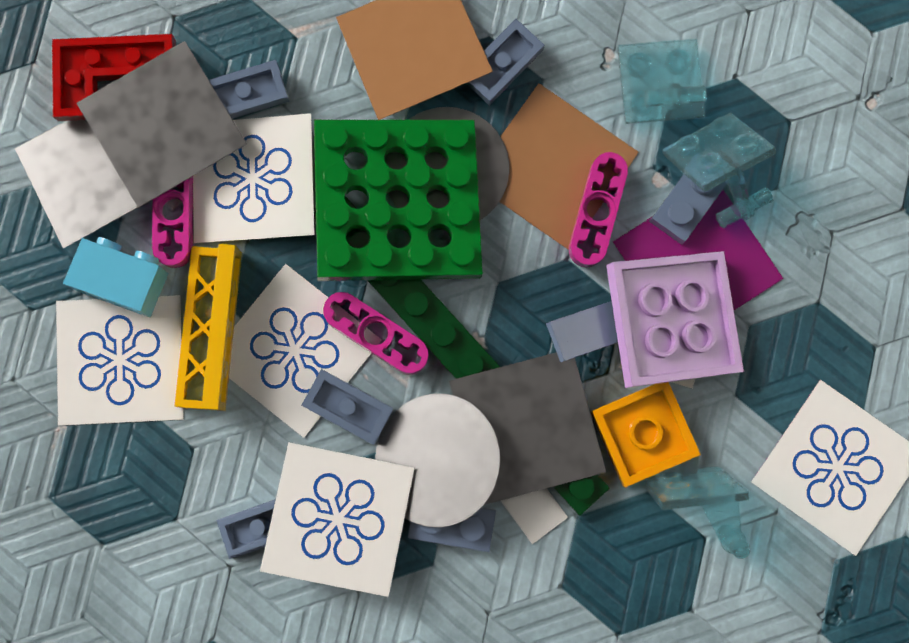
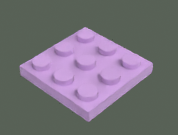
[606,251,744,388]

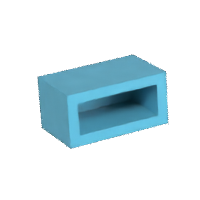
[63,237,169,318]

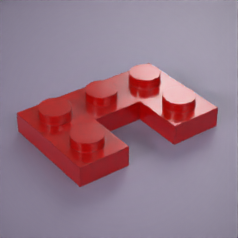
[52,34,176,122]

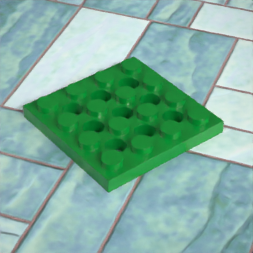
[314,120,483,281]

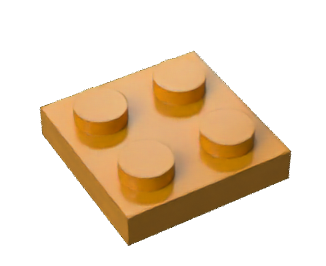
[590,382,701,488]

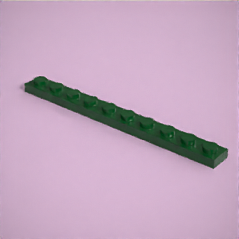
[314,197,610,516]

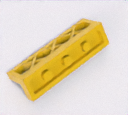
[174,244,242,411]

